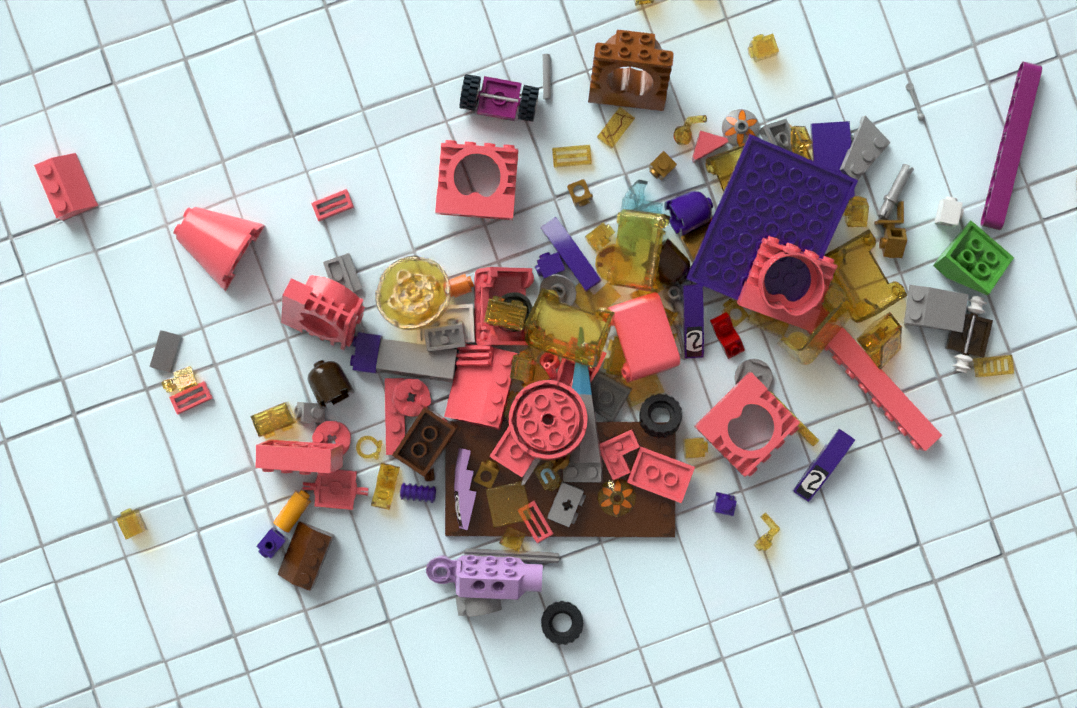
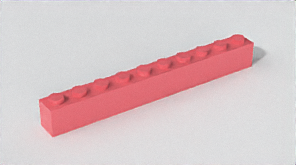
[807,304,942,451]

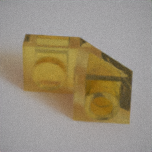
[371,463,400,510]

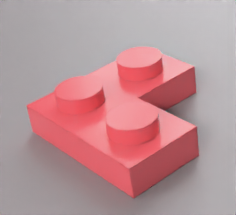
[600,429,640,480]

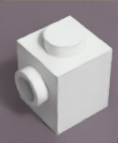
[935,197,964,227]

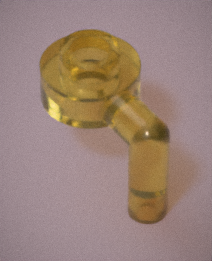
[673,115,707,145]
[754,512,780,551]

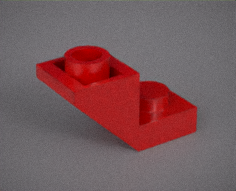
[710,312,745,359]

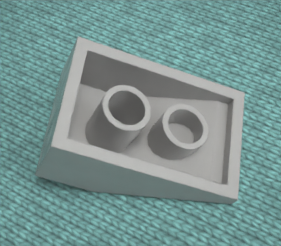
[904,285,968,333]

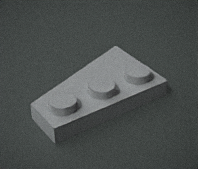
[840,115,891,180]

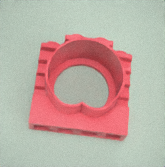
[435,140,519,220]
[737,236,838,332]
[281,275,365,350]
[694,372,800,477]

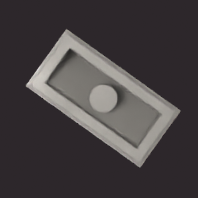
[150,330,182,372]

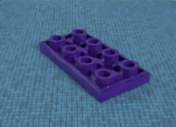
[810,121,855,198]

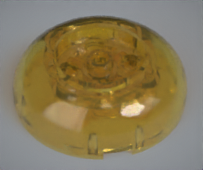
[375,255,451,330]

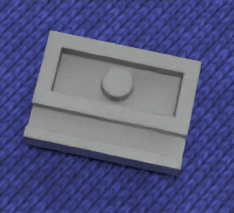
[323,253,363,292]

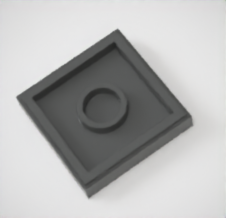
[591,370,632,422]

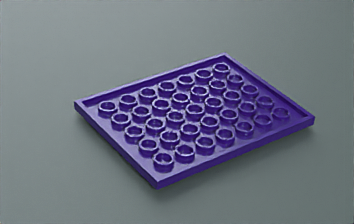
[686,134,858,301]

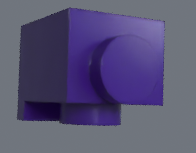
[712,492,737,516]

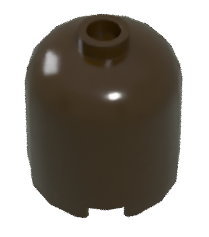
[641,238,690,287]
[307,360,355,409]

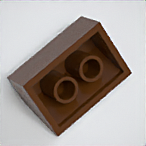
[277,521,334,591]

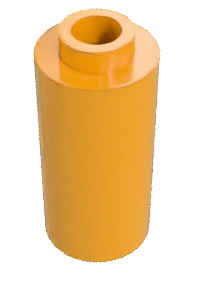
[273,489,311,533]

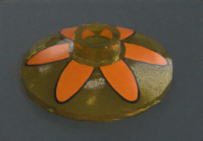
[598,479,636,517]

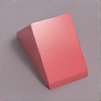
[691,131,729,163]

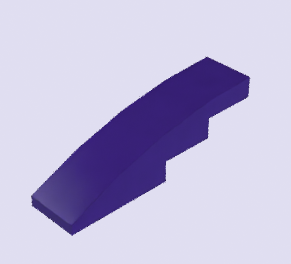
[540,217,602,292]

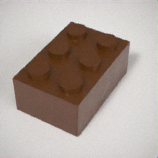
[392,406,459,477]

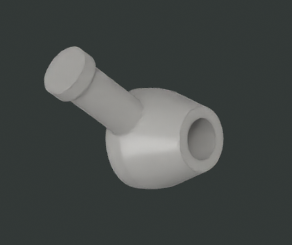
[663,285,683,319]

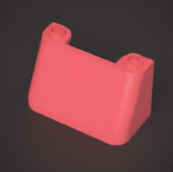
[474,267,534,346]
[603,292,680,383]

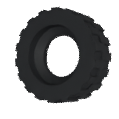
[639,393,683,438]
[541,601,583,645]

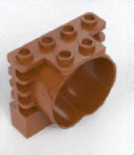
[588,30,674,111]

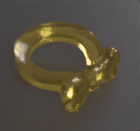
[356,436,383,460]

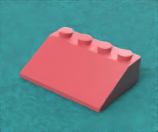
[444,343,519,431]

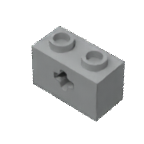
[547,481,586,527]

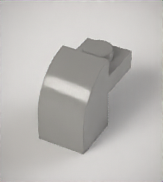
[455,596,502,617]

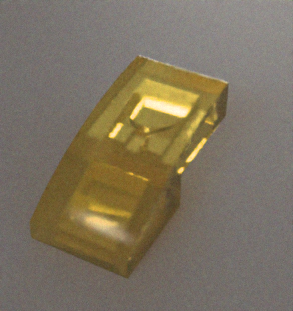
[791,126,812,160]

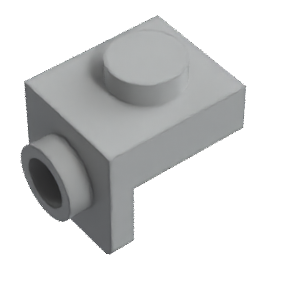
[294,402,325,423]

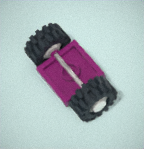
[459,74,539,122]

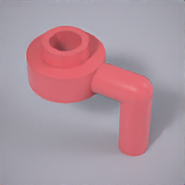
[540,351,560,380]

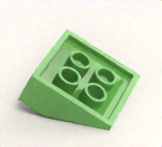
[933,220,1014,295]

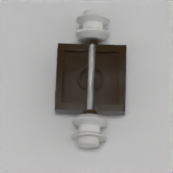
[945,296,993,373]

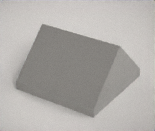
[759,119,802,155]

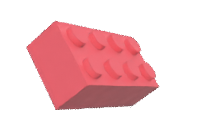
[256,440,343,476]

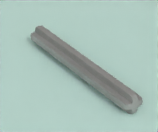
[464,548,560,563]

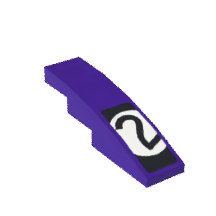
[683,284,704,359]
[793,429,855,502]

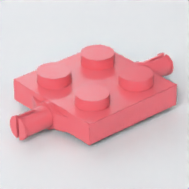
[302,469,369,510]

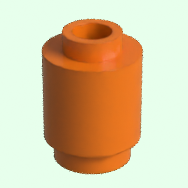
[445,274,474,298]

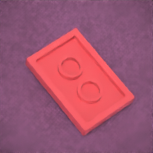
[627,447,695,503]

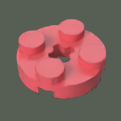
[391,379,431,417]
[312,421,351,455]

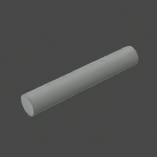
[542,54,551,100]

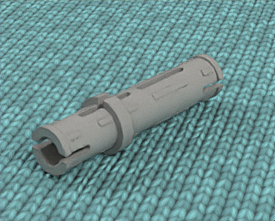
[877,164,914,220]

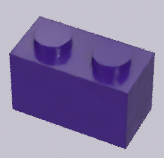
[350,332,383,374]

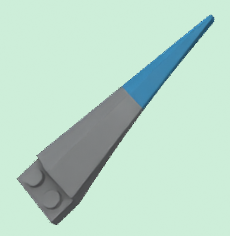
[563,327,603,482]

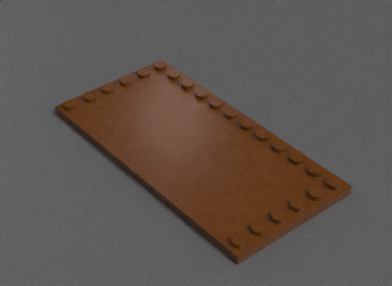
[445,421,676,537]

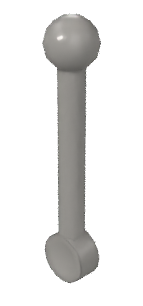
[905,83,925,121]
[673,321,685,360]

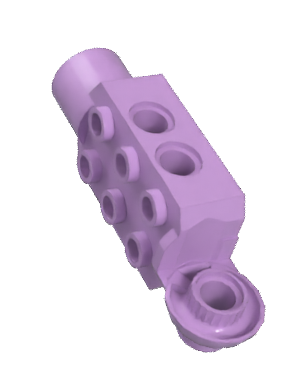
[426,555,543,600]

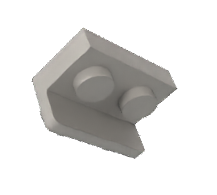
[424,318,465,352]

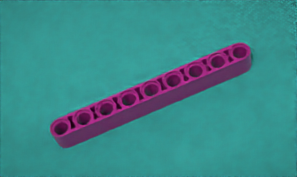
[981,61,1042,230]

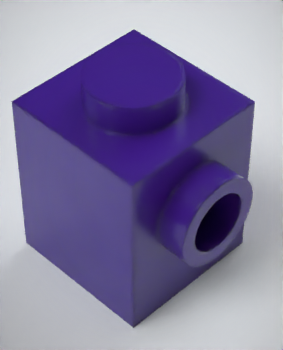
[535,252,565,279]
[256,527,288,559]

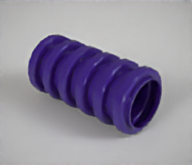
[400,483,436,503]

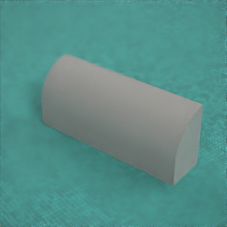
[376,339,457,383]

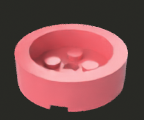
[509,380,588,461]

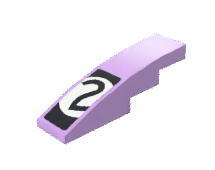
[454,448,476,530]

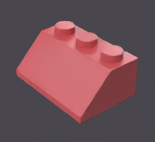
[34,153,98,221]

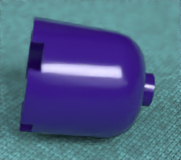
[664,191,713,237]

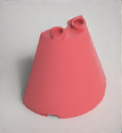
[173,207,265,291]

